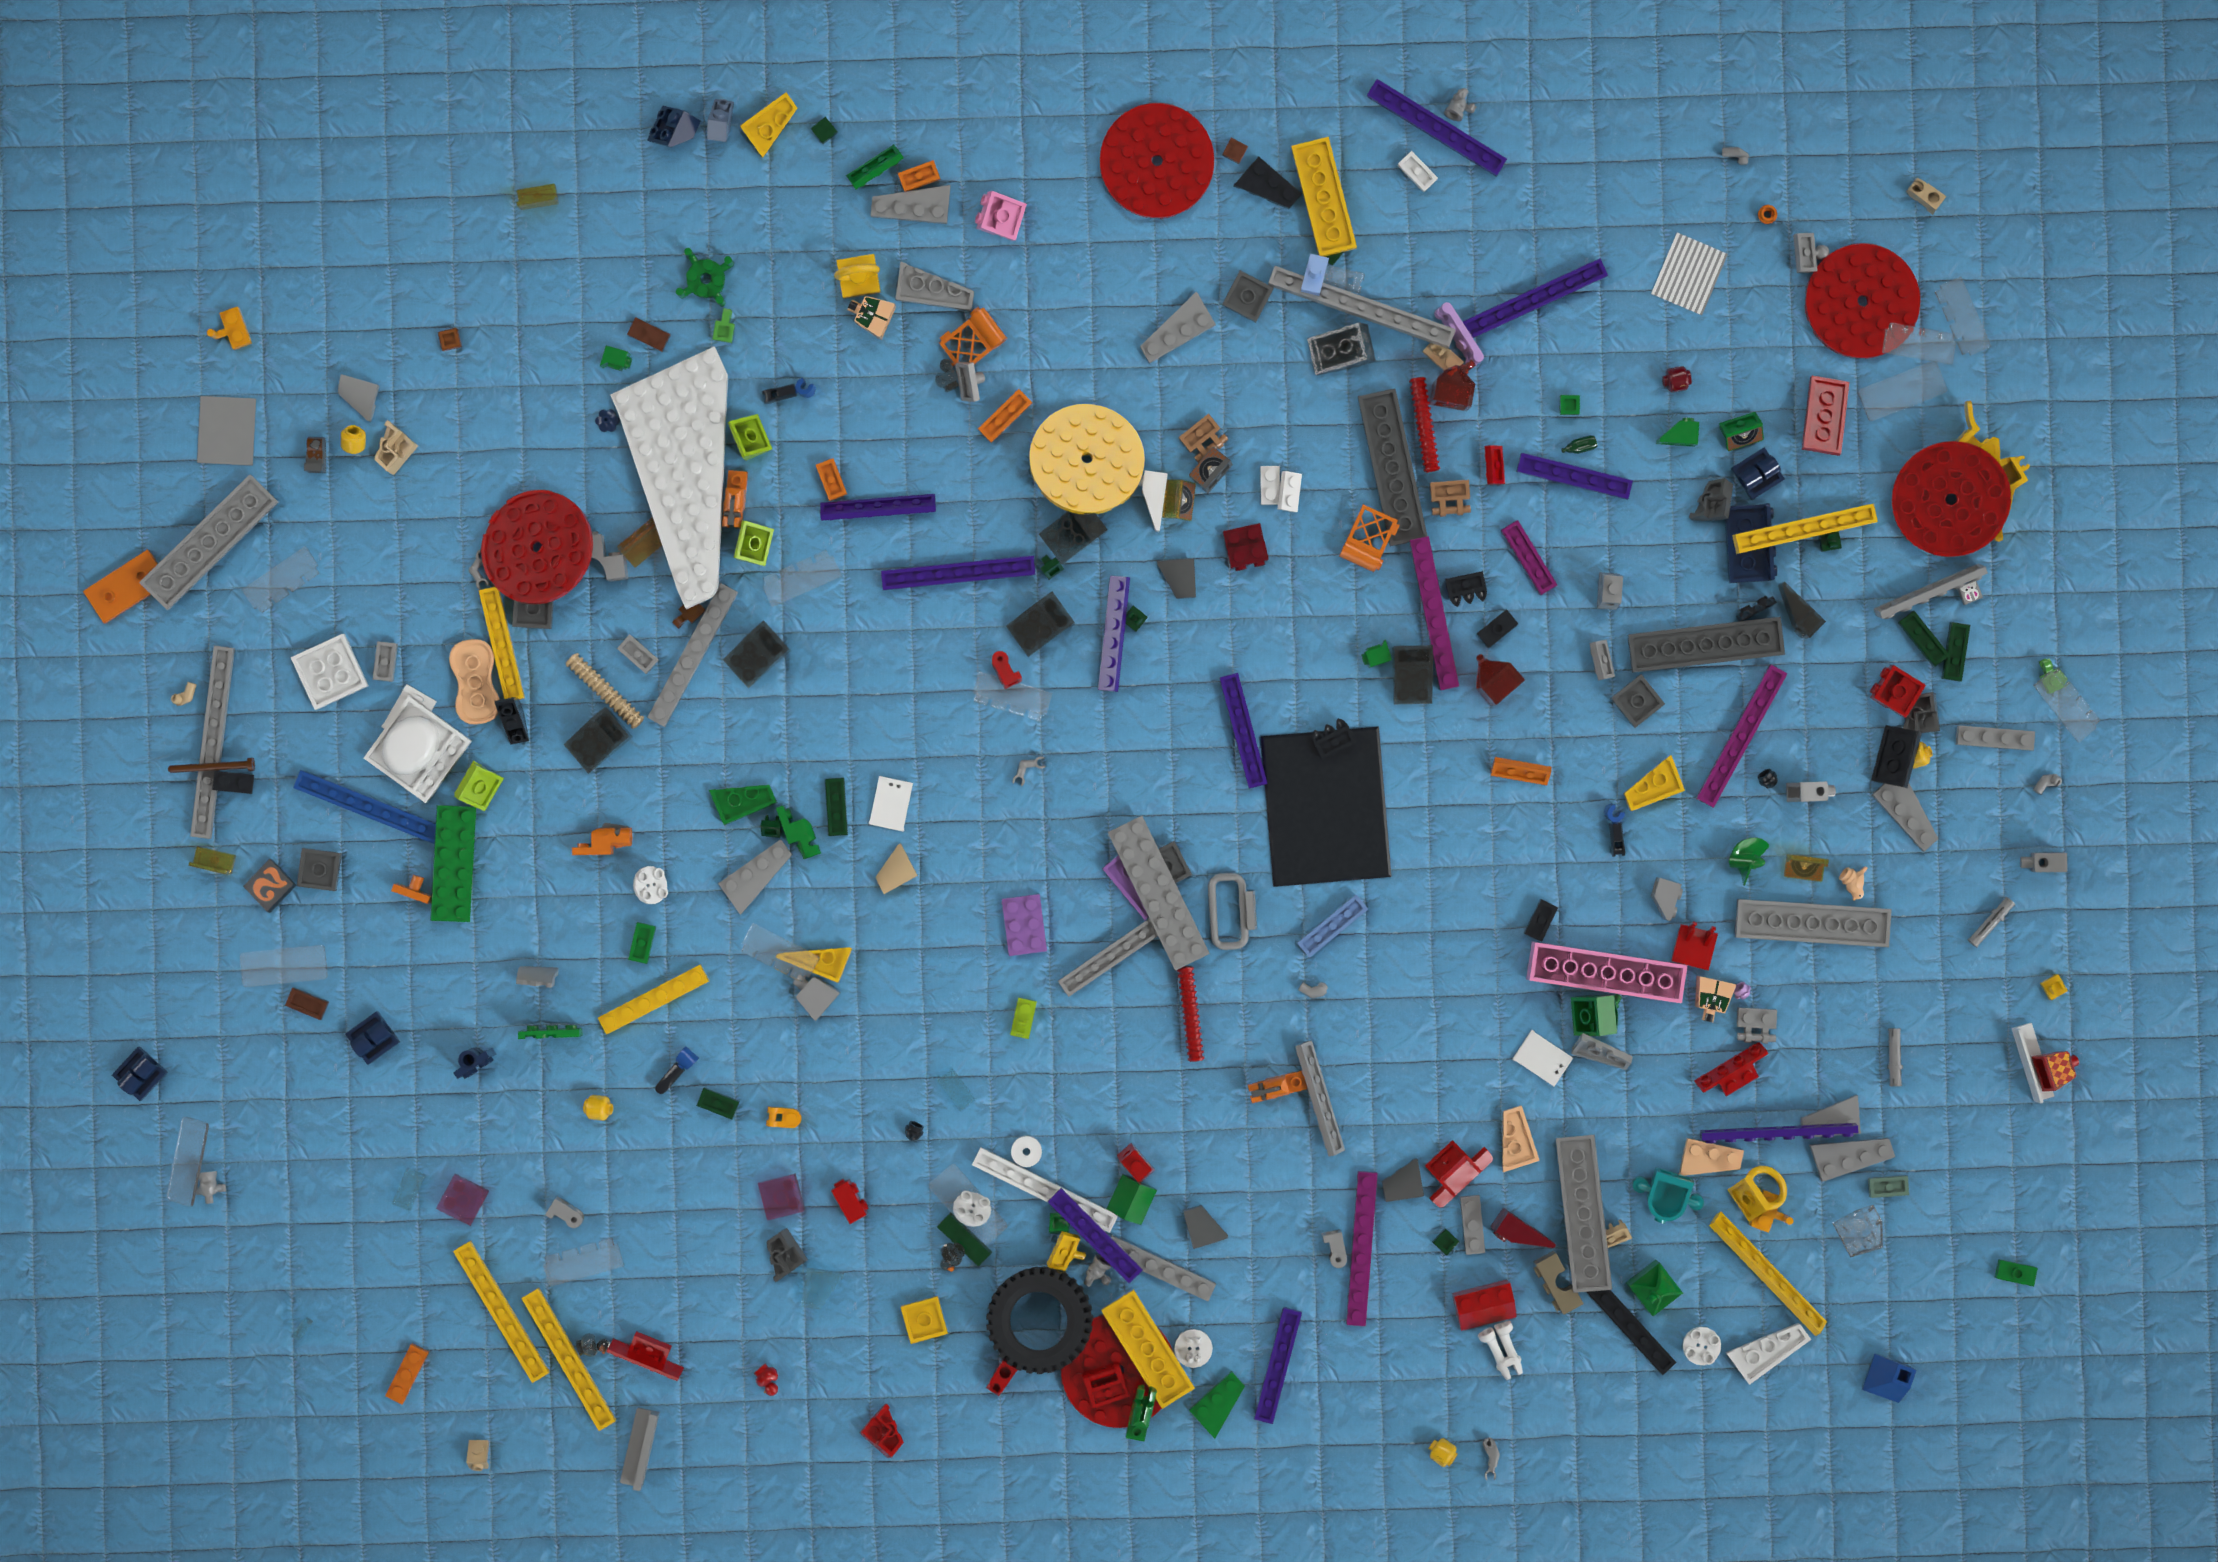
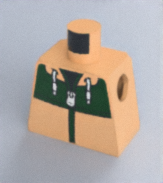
[847,296,896,340]
[1695,976,1736,1022]

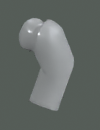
[1722,147,1749,165]
[2033,774,2062,795]
[1298,982,1328,998]

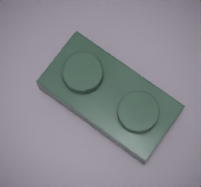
[1868,1175,1909,1198]

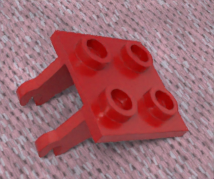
[1671,921,1718,971]

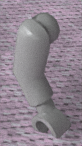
[1483,1438,1500,1480]

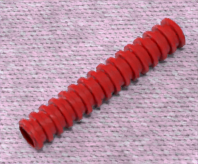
[1409,377,1441,473]
[1177,966,1205,1062]

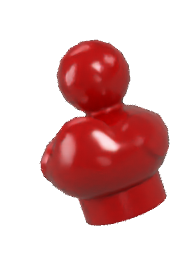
[754,1363,778,1396]

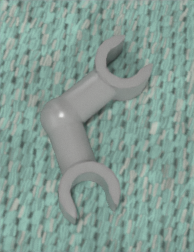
[469,549,490,590]
[1012,756,1046,786]

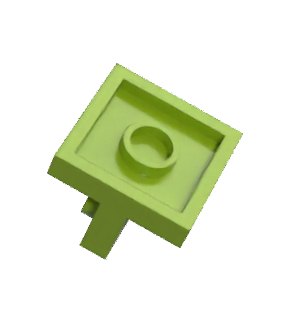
[454,761,504,811]

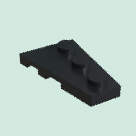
[1233,156,1302,209]

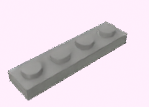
[1956,726,2035,751]

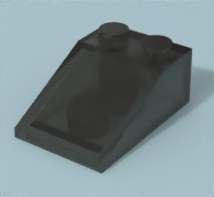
[1307,322,1376,376]

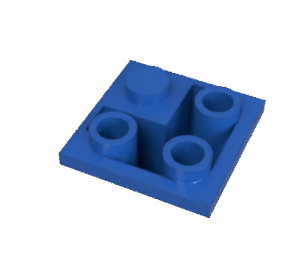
[1862,1354,1917,1403]

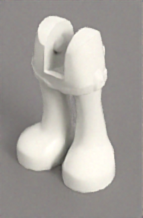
[1478,1321,1523,1380]

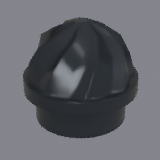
[1758,769,1778,789]
[905,1121,924,1141]

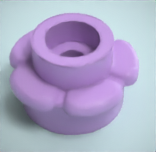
[1734,982,1751,1000]

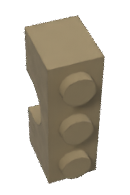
[1533,1250,1584,1315]

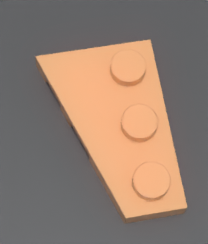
[1502,1105,1540,1172]
[1679,1138,1744,1176]

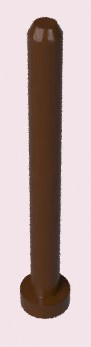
[168,758,255,773]

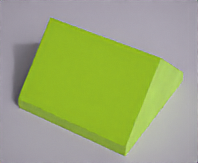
[728,414,772,461]
[734,520,774,566]

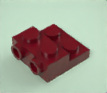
[1223,523,1269,571]

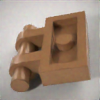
[1179,414,1229,463]
[1430,480,1471,517]

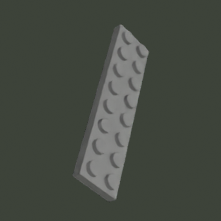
[139,474,279,610]
[1108,816,1210,971]
[1735,899,1891,947]
[1556,1134,1613,1293]

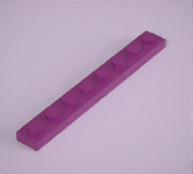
[1409,536,1459,690]
[1696,664,1787,808]
[1346,1171,1378,1326]

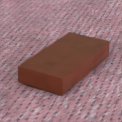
[627,317,671,352]
[285,987,329,1020]

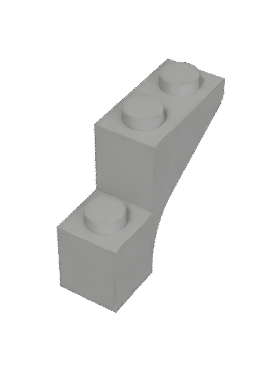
[591,532,629,582]

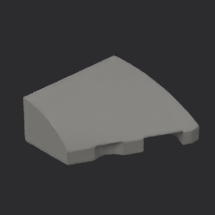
[338,374,380,422]
[516,966,558,988]

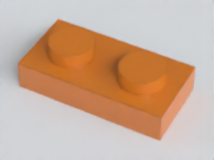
[898,160,941,192]
[816,458,848,501]

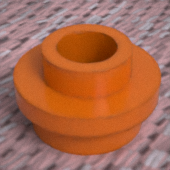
[1758,205,1777,224]

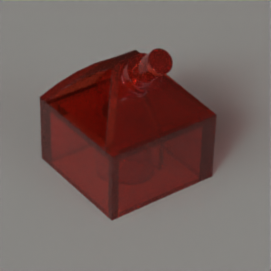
[1429,360,1476,412]
[1476,654,1525,706]

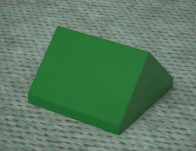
[1106,1174,1157,1225]

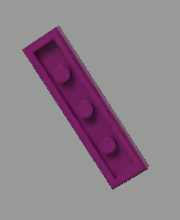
[1501,520,1557,595]

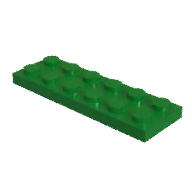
[430,805,476,922]

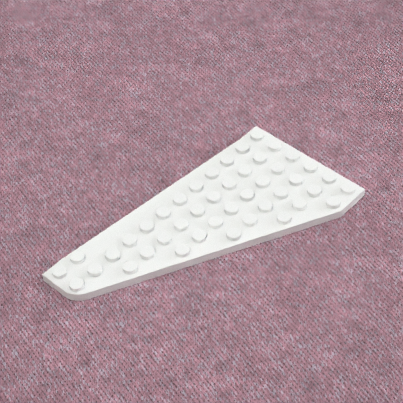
[610,346,728,609]

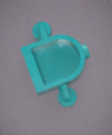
[1632,1167,1704,1224]

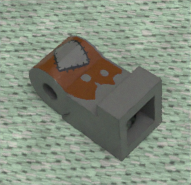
[304,437,326,473]

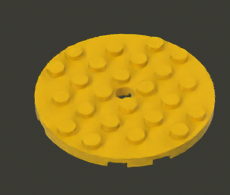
[1029,404,1145,515]

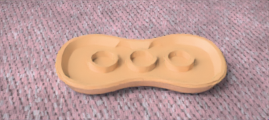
[449,639,500,724]

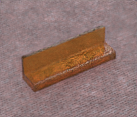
[617,517,662,567]

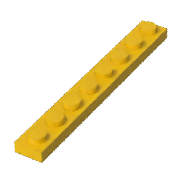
[1732,503,1878,554]
[1709,1212,1827,1336]
[453,1240,550,1383]
[521,1288,616,1431]

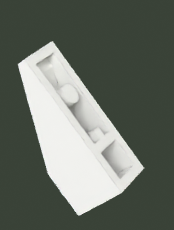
[1139,470,1167,532]

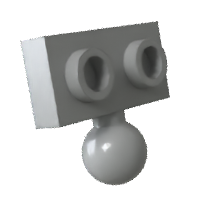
[1793,233,1829,273]

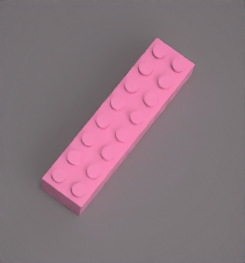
[1526,941,1687,1003]

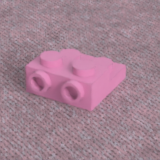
[975,191,1027,241]

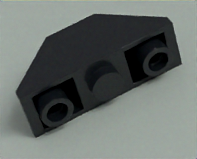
[495,697,529,745]

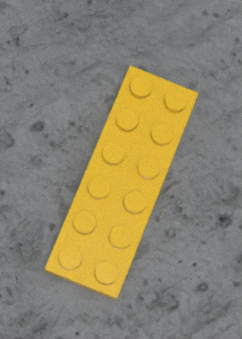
[1291,137,1357,257]
[1101,1289,1195,1409]

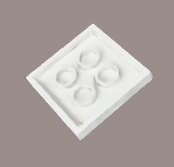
[291,634,369,710]

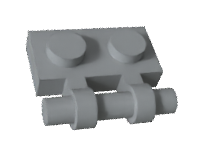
[1736,1007,1777,1044]

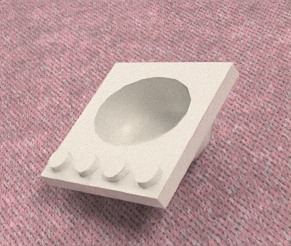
[364,696,472,803]

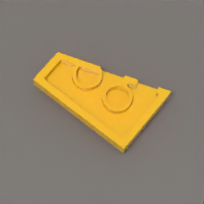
[740,92,798,158]
[1623,755,1685,811]

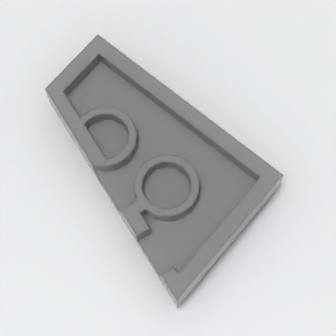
[1571,1033,1633,1070]
[1800,1095,1861,1137]

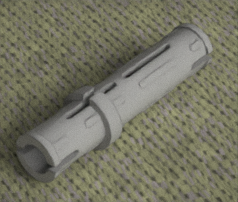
[1968,897,2015,948]
[1887,1028,1903,1086]

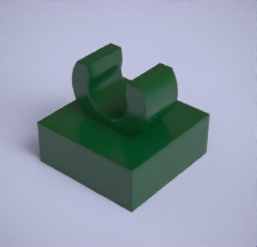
[1818,531,1842,552]
[1040,554,1064,580]
[1125,605,1148,632]
[760,815,781,838]

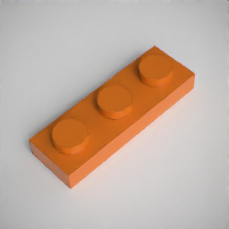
[978,389,1032,443]
[1491,757,1552,786]
[385,1343,429,1404]

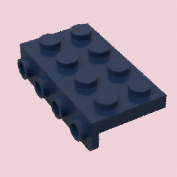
[1725,503,1777,584]

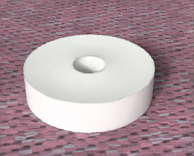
[1011,1136,1042,1167]

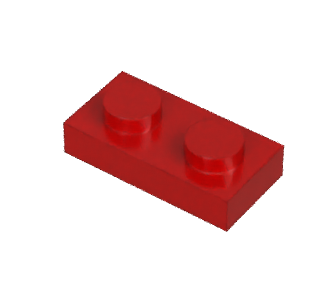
[1485,445,1505,485]

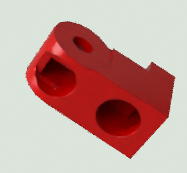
[992,651,1022,689]
[986,1358,1017,1396]

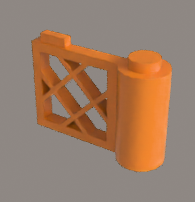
[939,307,1007,365]
[1339,504,1400,572]

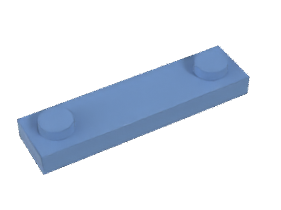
[1297,894,1368,958]

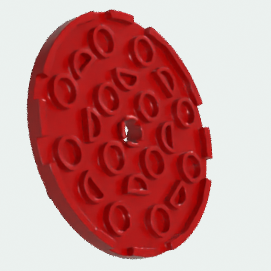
[1100,103,1214,219]
[1804,243,1920,359]
[1892,441,2011,557]
[481,490,593,604]
[1061,1314,1174,1428]

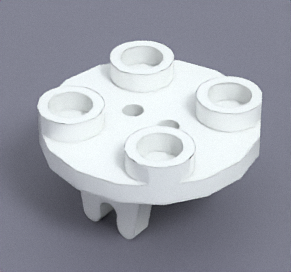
[633,866,668,904]
[953,1191,991,1227]
[1682,1327,1721,1365]
[1174,1329,1213,1368]

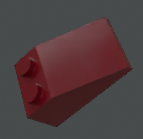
[1490,1208,1556,1248]

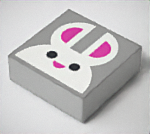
[1957,581,1983,605]

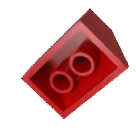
[1452,1280,1517,1331]

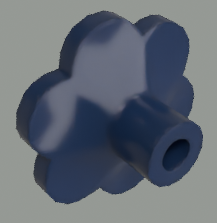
[595,409,620,432]

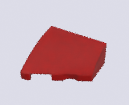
[859,1404,904,1458]

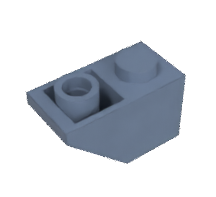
[707,99,734,142]

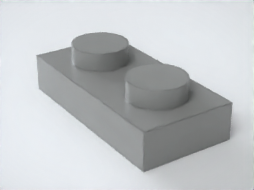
[617,634,659,674]
[1589,639,1615,680]
[373,641,398,682]

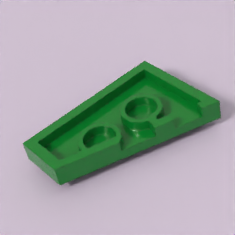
[709,785,777,826]
[518,1024,583,1039]
[1189,1371,1245,1439]

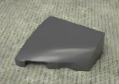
[1689,478,1733,521]
[1157,559,1196,599]
[1903,692,1940,733]
[1382,1158,1424,1202]
[1183,1205,1228,1249]
[767,1228,808,1282]

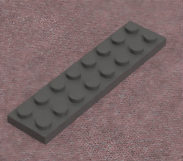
[1357,388,1427,547]
[1627,617,1785,673]

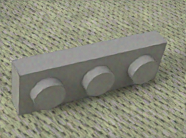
[1460,1195,1485,1255]

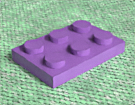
[1002,894,1047,956]

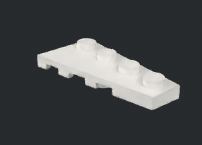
[1725,1323,1811,1385]

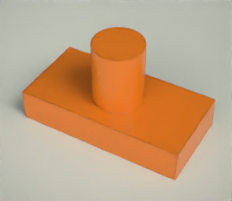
[391,874,431,904]

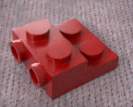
[1870,665,1926,718]

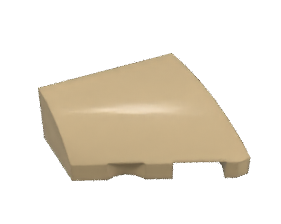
[374,420,418,475]

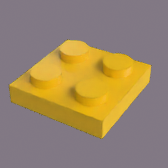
[901,1296,948,1344]

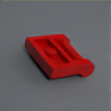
[1082,1363,1130,1409]

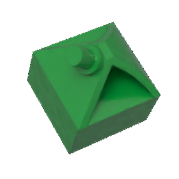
[1571,994,1622,1036]
[1626,1259,1683,1316]

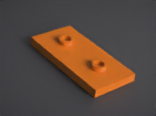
[83,549,158,624]

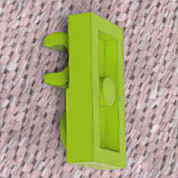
[1010,997,1037,1039]

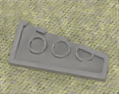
[871,185,951,224]
[895,262,974,311]
[1140,292,1216,364]
[718,839,793,915]

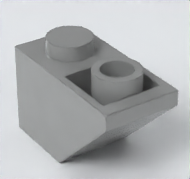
[1651,877,1683,921]

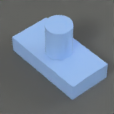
[1301,254,1329,296]

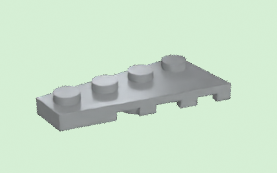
[1872,784,1939,852]
[1809,1138,1895,1182]

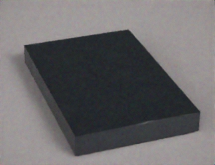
[1871,725,1922,788]

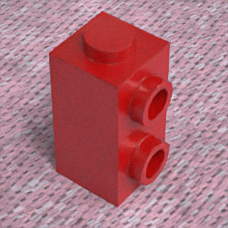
[831,1179,869,1224]

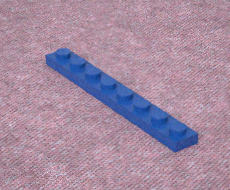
[293,770,435,844]

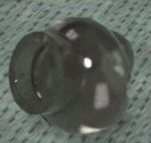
[935,359,959,393]
[940,1243,965,1272]
[576,1333,610,1357]

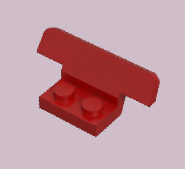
[1425,1140,1493,1207]

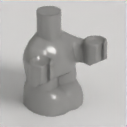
[1444,88,1477,121]
[196,1171,226,1204]
[1084,1254,1111,1287]

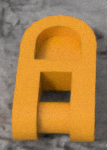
[766,1106,802,1128]

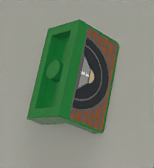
[1719,412,1764,451]

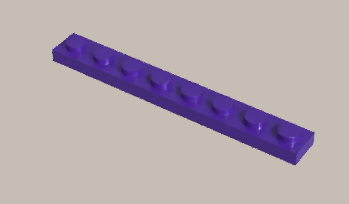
[1366,79,1507,177]
[1463,258,1608,338]
[881,556,1036,590]
[1700,1123,1859,1143]

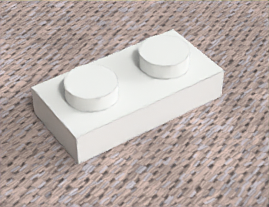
[1397,151,1438,193]
[1260,466,1280,505]
[1277,471,1302,512]

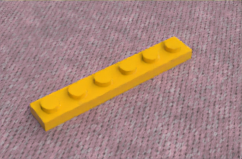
[479,587,525,700]
[598,964,709,1035]

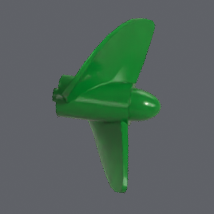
[1729,838,1769,886]

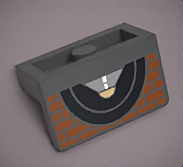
[1189,447,1233,494]

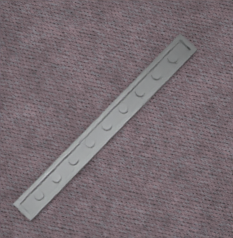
[1268,266,1456,349]
[190,646,235,839]

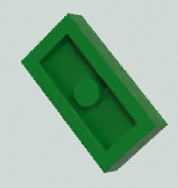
[628,922,656,964]
[1994,1259,2038,1287]

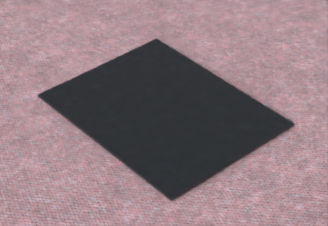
[1261,726,1392,887]

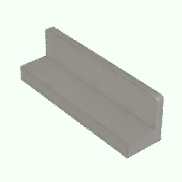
[620,1408,660,1491]

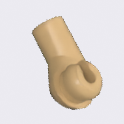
[171,682,197,706]

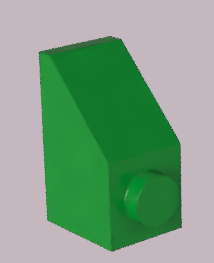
[1656,418,1699,447]

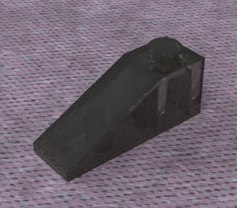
[1778,581,1826,639]

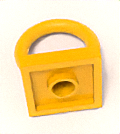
[834,254,881,299]
[1727,1166,1787,1222]

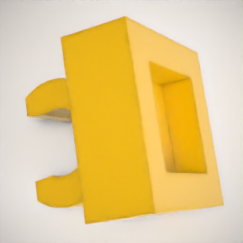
[2040,974,2068,1000]

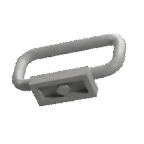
[1208,873,1257,950]

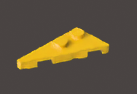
[776,947,853,983]

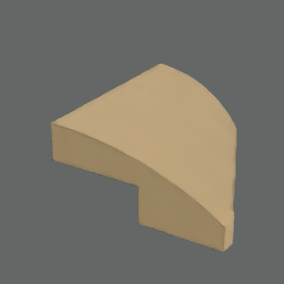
[875,843,918,894]

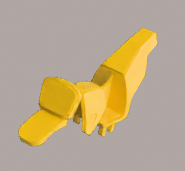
[1955,401,2030,542]

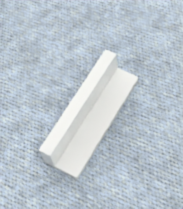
[2011,1023,2054,1103]

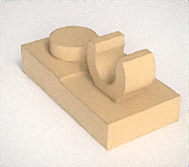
[1422,343,1464,377]
[1606,1219,1632,1248]

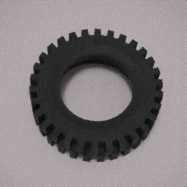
[986,1266,1093,1374]

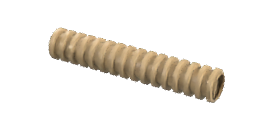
[566,653,644,729]

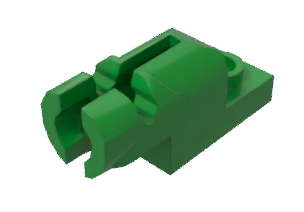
[776,805,821,859]
[1125,1385,1157,1442]

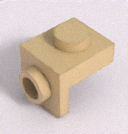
[466,1440,489,1471]

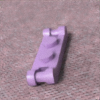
[1434,302,1484,368]

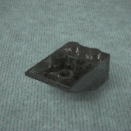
[1039,511,1108,564]
[1006,591,1075,657]
[723,620,791,688]
[1392,645,1433,705]
[564,707,633,774]

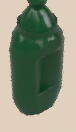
[1561,435,1597,454]

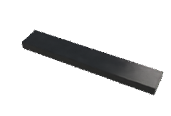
[1587,1290,1677,1375]

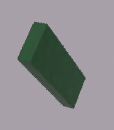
[1898,611,1950,668]
[1941,622,1971,682]
[825,778,848,836]
[937,1212,992,1267]

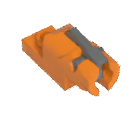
[722,470,748,529]
[572,823,633,855]
[1248,1070,1307,1103]

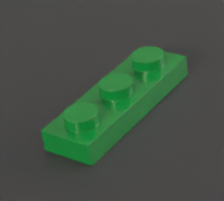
[846,144,904,190]

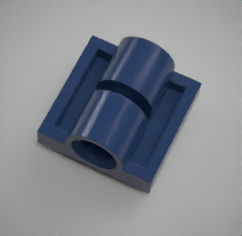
[1731,447,1785,500]
[345,1011,400,1065]
[111,1046,168,1101]
[453,1047,496,1079]

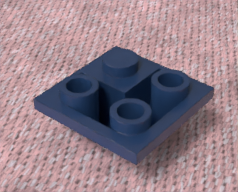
[647,106,701,147]

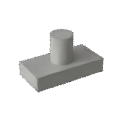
[955,362,985,402]

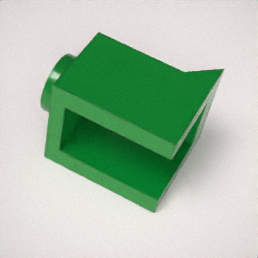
[600,345,632,371]
[1361,640,1392,668]

